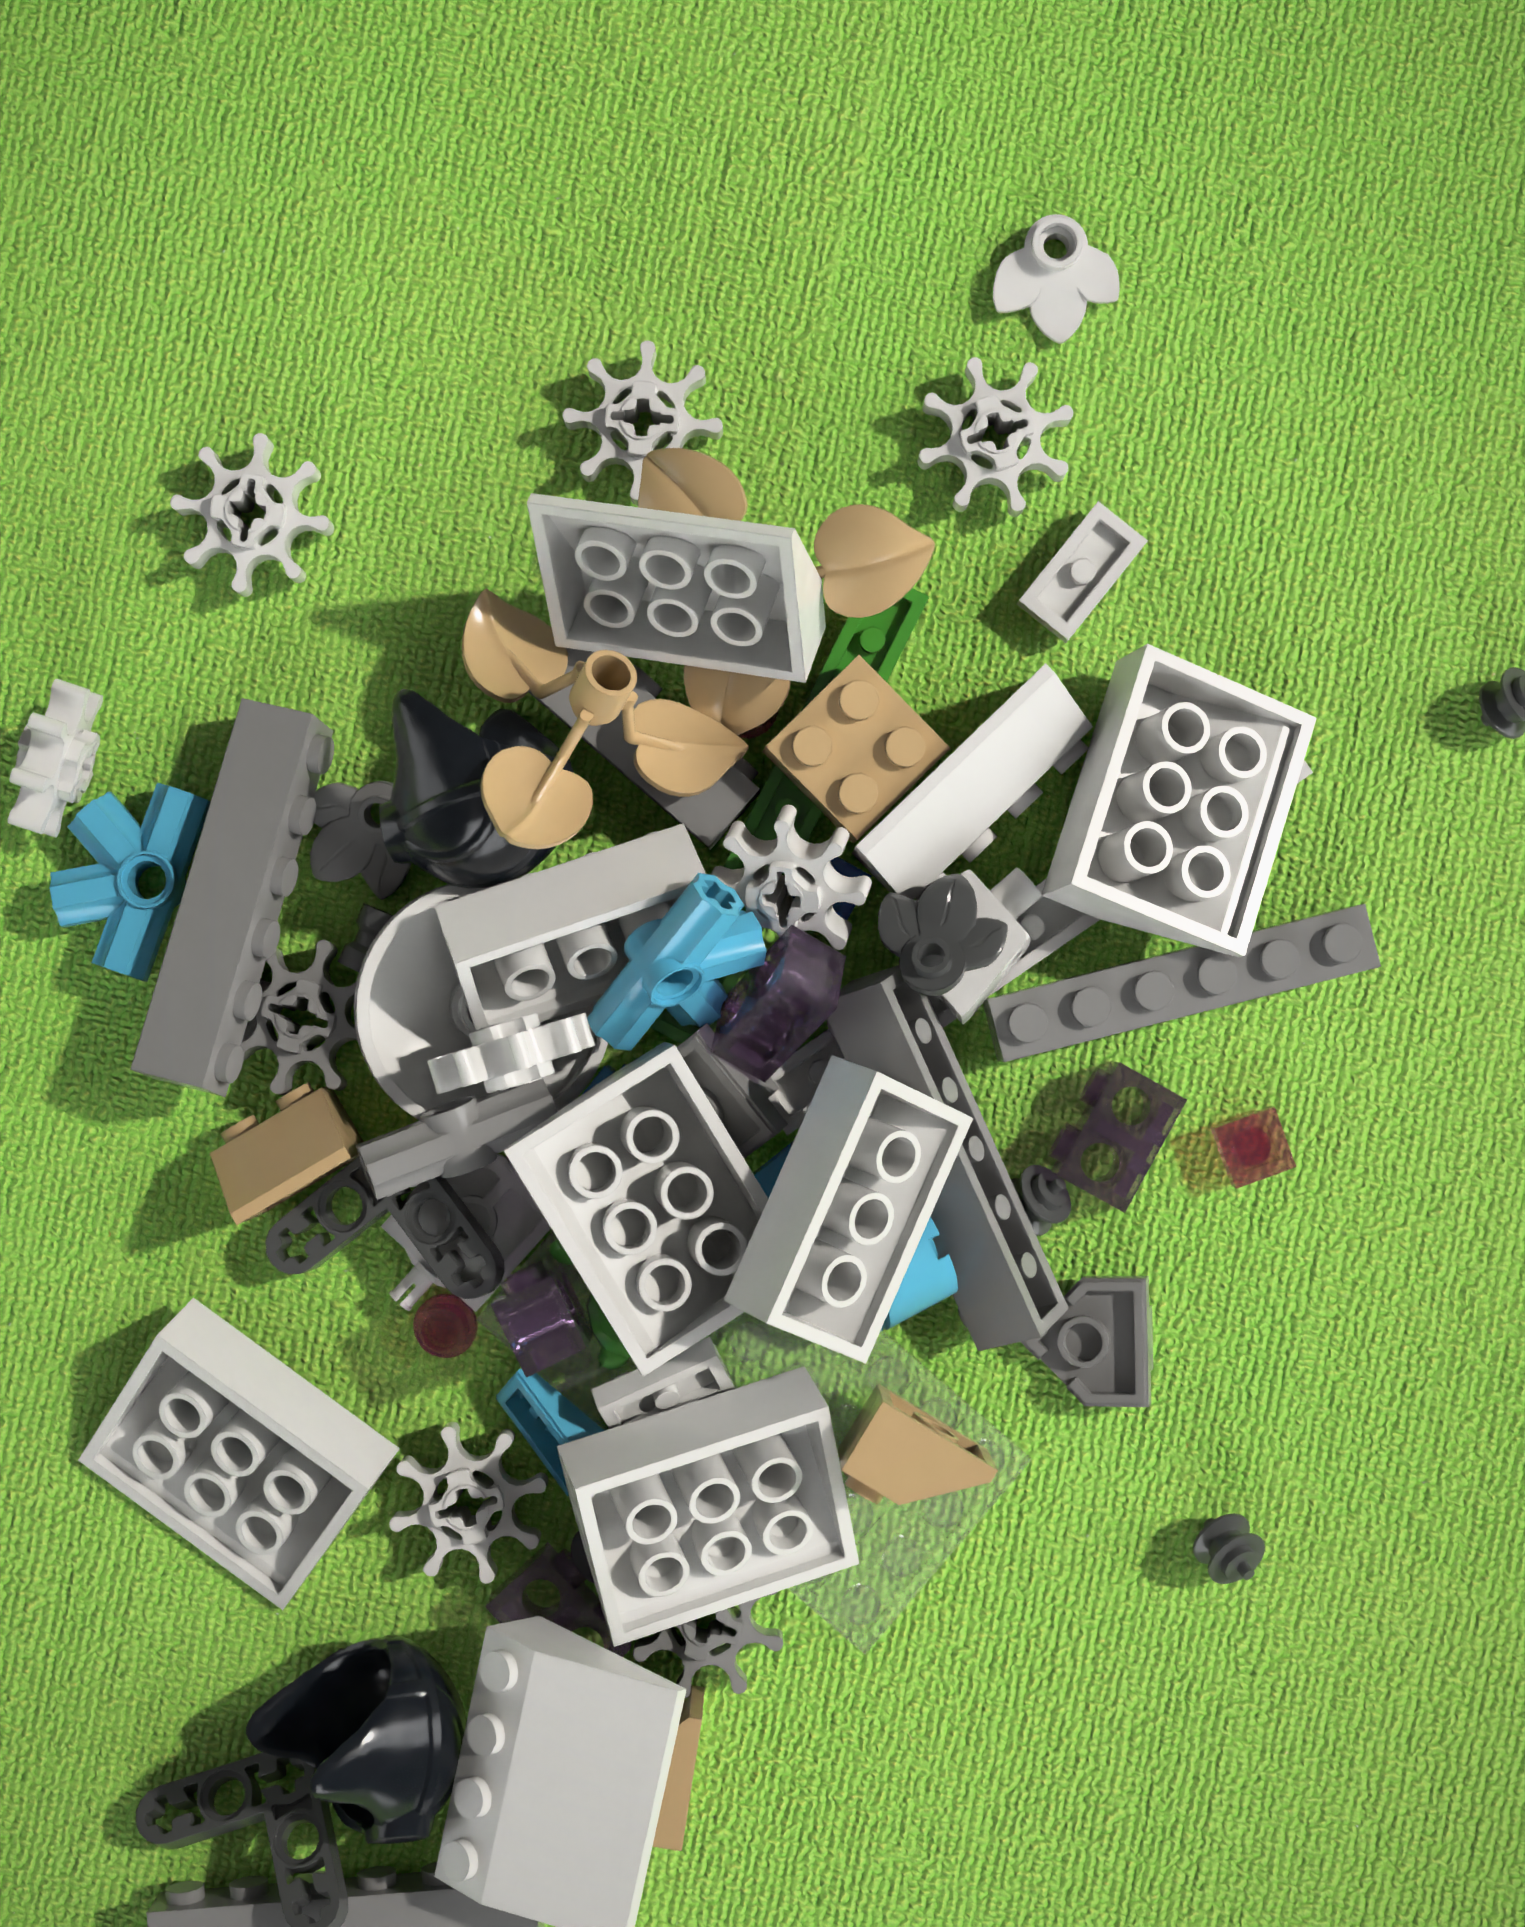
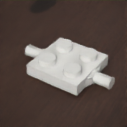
[381,1154,551,1312]

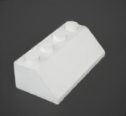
[852,663,1093,900]
[434,823,706,1031]
[723,1055,973,1364]

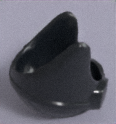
[379,689,574,888]
[246,1635,467,1844]

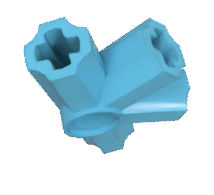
[49,782,211,982]
[587,873,767,1050]

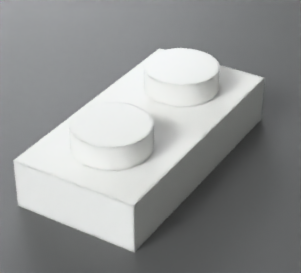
[1017,501,1148,643]
[591,1337,735,1429]

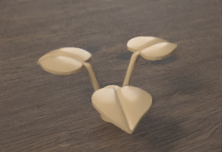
[638,448,935,736]
[462,589,749,849]

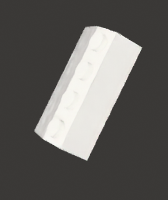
[527,493,826,683]
[1041,644,1316,957]
[503,1042,768,1377]
[78,1298,400,1610]
[557,1366,859,1647]
[434,1616,686,1927]

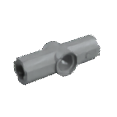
[356,1078,557,1200]

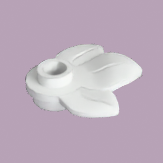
[993,214,1119,344]

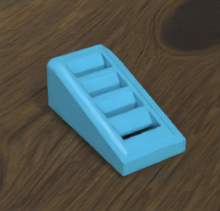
[496,1365,605,1496]

